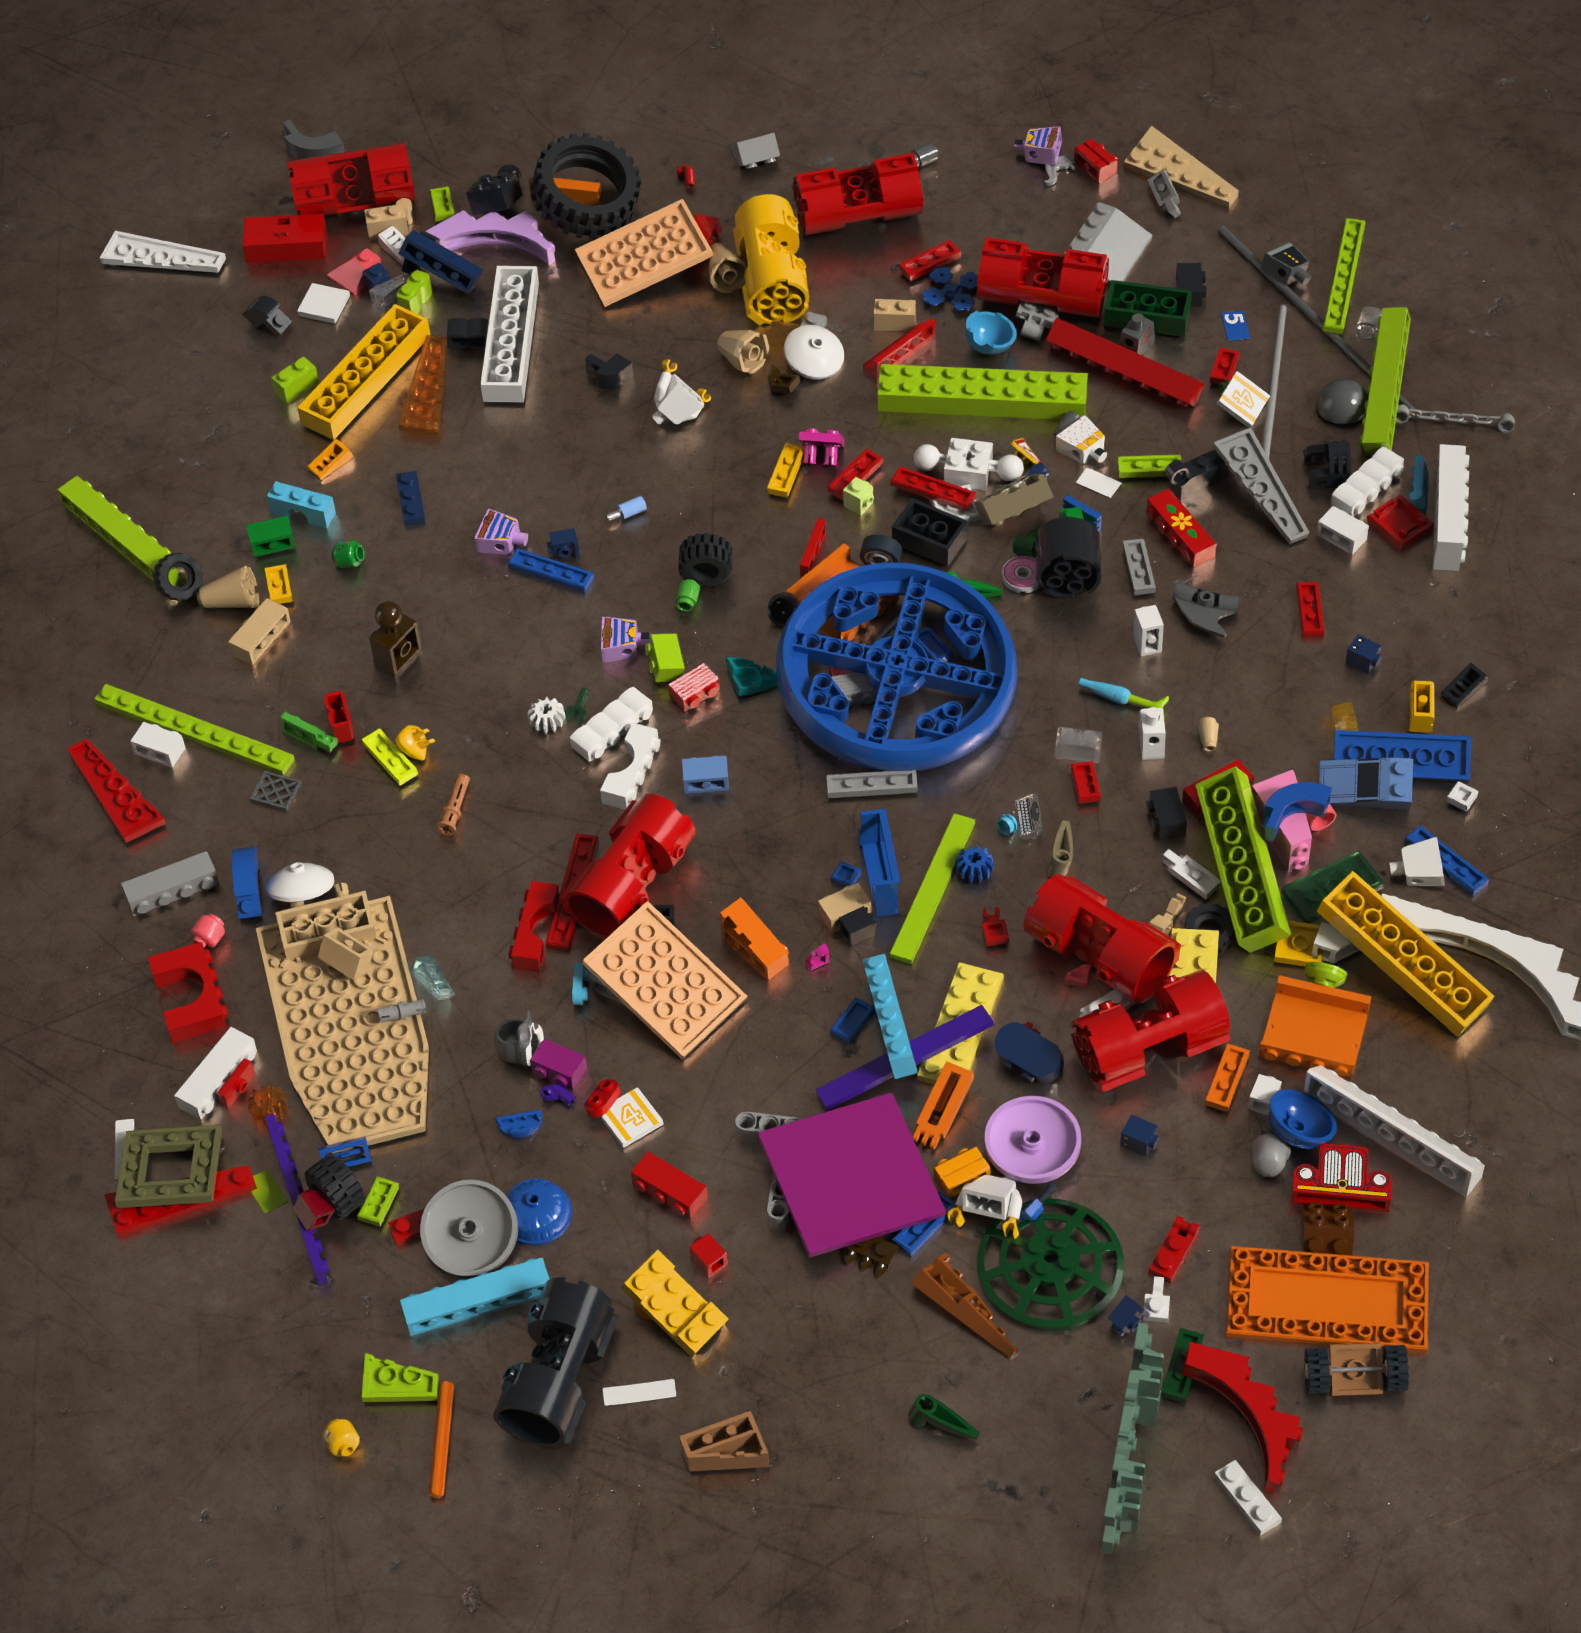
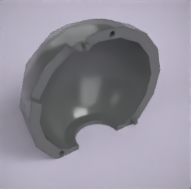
[1316,379,1369,424]

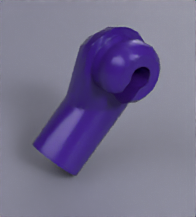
[540,1084,576,1107]

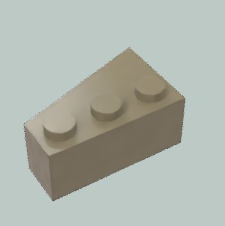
[974,474,1054,527]

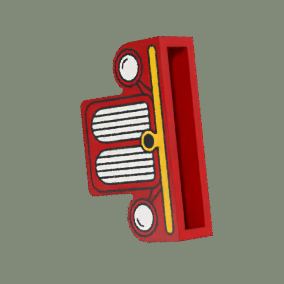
[1291,1143,1392,1212]

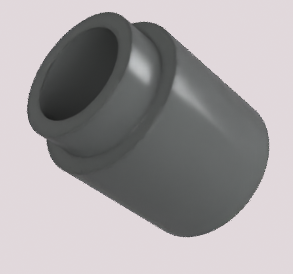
[911,143,939,168]

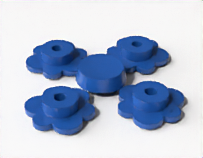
[923,267,978,311]

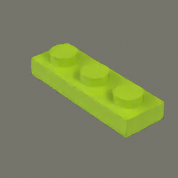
[1118,455,1182,478]

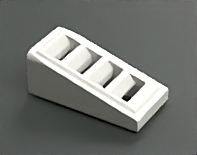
[378,226,405,265]

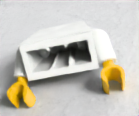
[652,359,711,424]
[947,1175,1022,1239]

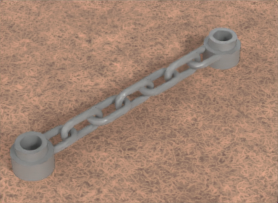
[1396,404,1515,433]

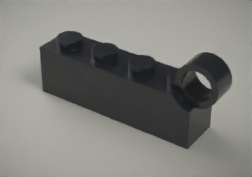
[1164,449,1234,499]

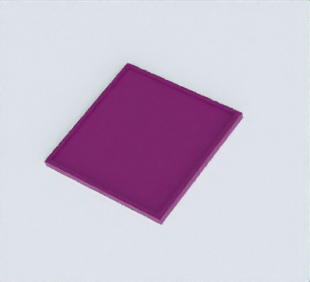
[757,1093,946,1258]

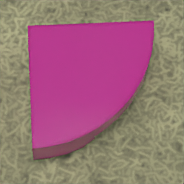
[805,944,829,971]

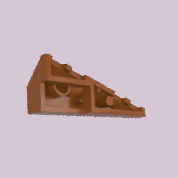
[910,1253,1018,1357]

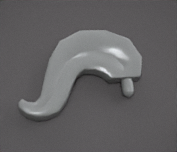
[1044,155,1075,186]

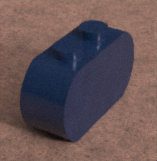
[995,1022,1064,1084]

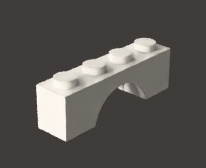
[600,723,661,810]

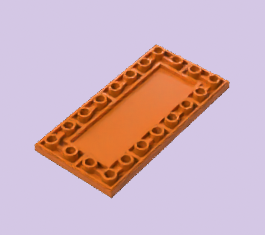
[1226,1246,1429,1354]

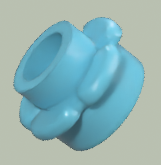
[996,814,1017,835]

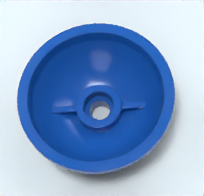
[1268,1089,1337,1149]
[506,1178,572,1245]

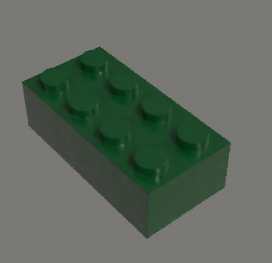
[1104,280,1192,337]

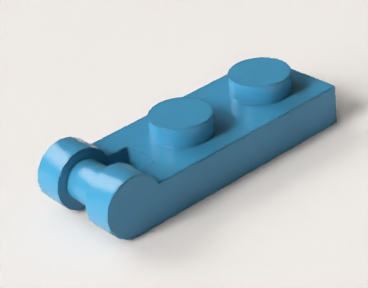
[1409,455,1429,513]

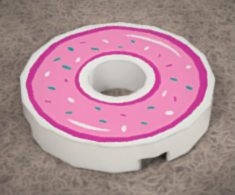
[1002,556,1040,593]

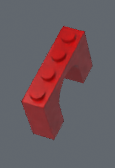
[148,942,228,1043]

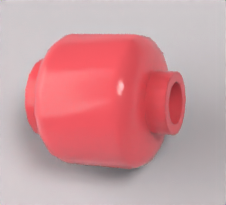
[191,914,225,948]

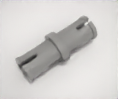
[377,999,427,1023]

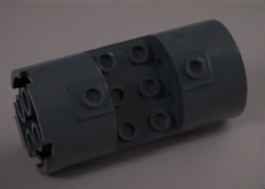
[493,1277,619,1450]

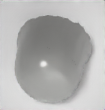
[1251,1134,1291,1178]

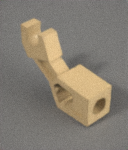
[1149,894,1186,936]

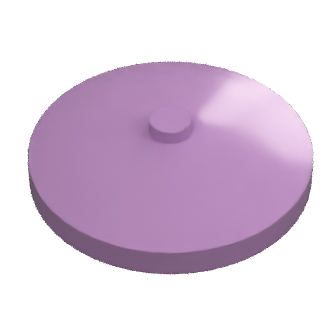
[985,1096,1081,1184]

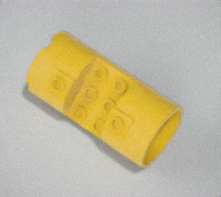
[733,194,810,326]

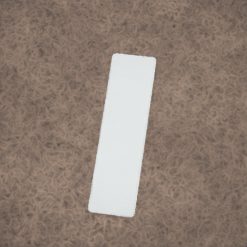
[114,1119,134,1180]
[603,1379,676,1406]

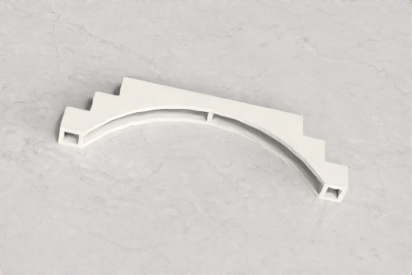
[1311,893,1581,1041]

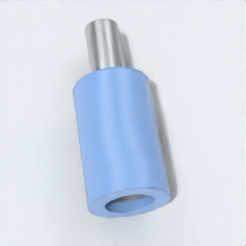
[606,496,647,521]

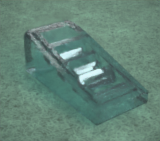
[410,956,455,1000]

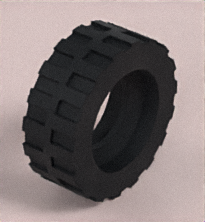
[153,553,203,600]
[1184,903,1235,953]

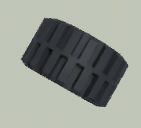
[678,533,733,587]
[304,1154,365,1220]

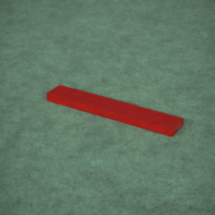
[546,833,599,951]

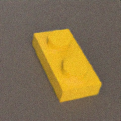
[265,564,293,604]

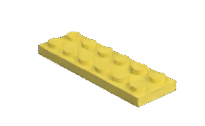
[917,962,1004,1085]

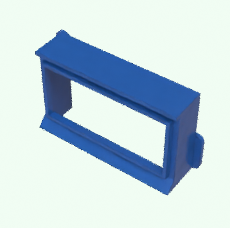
[858,808,901,917]

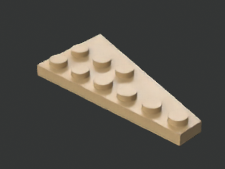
[1124,126,1239,208]

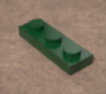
[1161,1328,1204,1404]

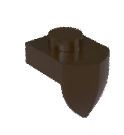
[768,365,800,394]

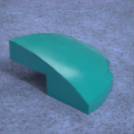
[726,657,778,696]

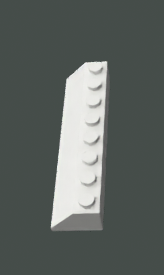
[1304,1065,1485,1197]

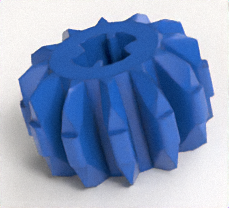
[955,845,994,883]

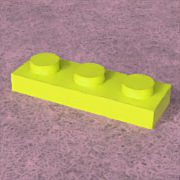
[362,728,418,786]

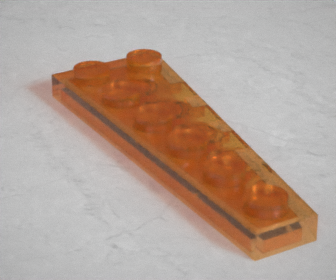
[398,335,447,435]

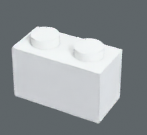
[1317,506,1369,555]
[1133,605,1164,657]
[130,722,186,768]

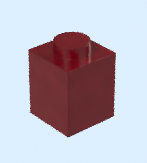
[293,1188,335,1231]

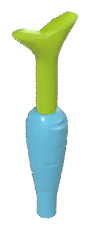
[1078,678,1169,716]

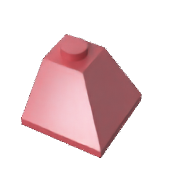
[327,248,382,296]

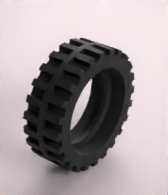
[531,133,641,239]

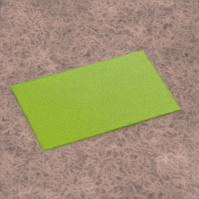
[251,1168,288,1214]

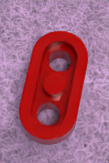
[584,1079,621,1118]

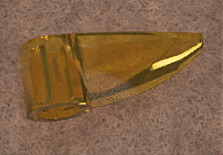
[1330,701,1359,731]

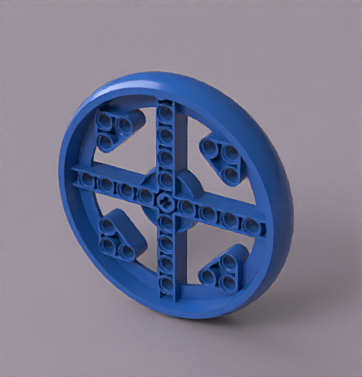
[776,563,1018,772]

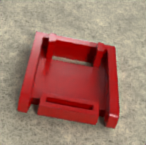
[1367,495,1434,551]

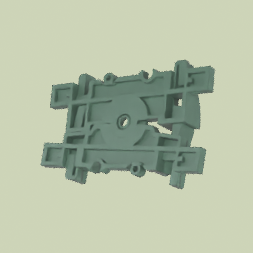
[1102,1322,1164,1554]

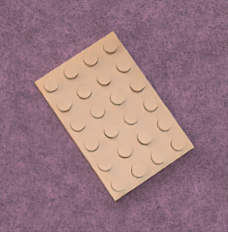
[575,199,713,307]
[582,901,747,1059]

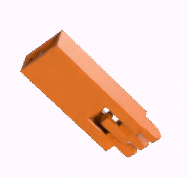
[528,177,602,205]
[913,1061,974,1150]

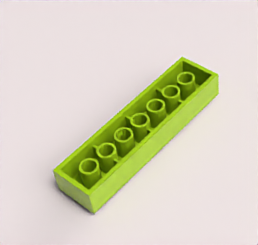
[1196,766,1292,953]

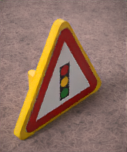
[1011,438,1043,465]

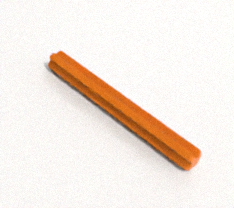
[429,1381,454,1499]

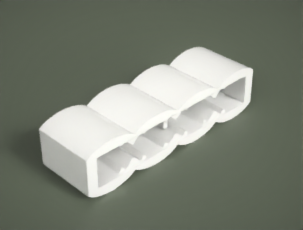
[1331,447,1405,516]
[570,687,653,762]

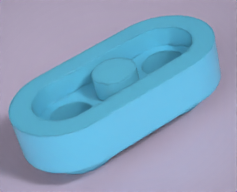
[572,963,590,1005]

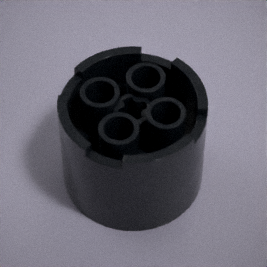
[1035,517,1101,599]

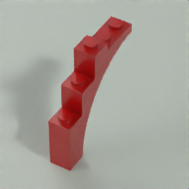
[1182,1342,1303,1493]

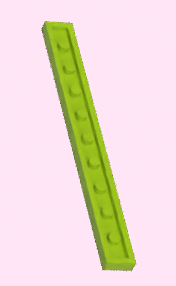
[94,684,295,776]

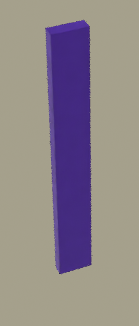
[816,1005,994,1111]

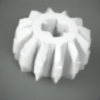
[527,697,565,734]

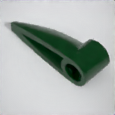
[1013,518,1057,557]
[908,1394,980,1440]

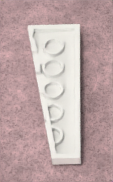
[100,231,226,273]

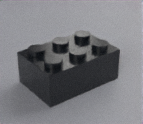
[891,498,968,566]

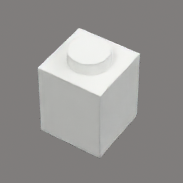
[1248,1074,1282,1116]

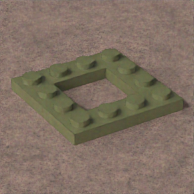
[115,1125,222,1208]

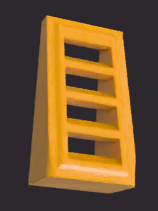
[307,439,354,480]

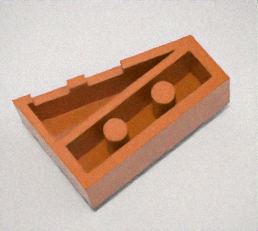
[720,897,789,980]

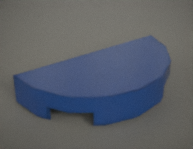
[495,1109,543,1138]

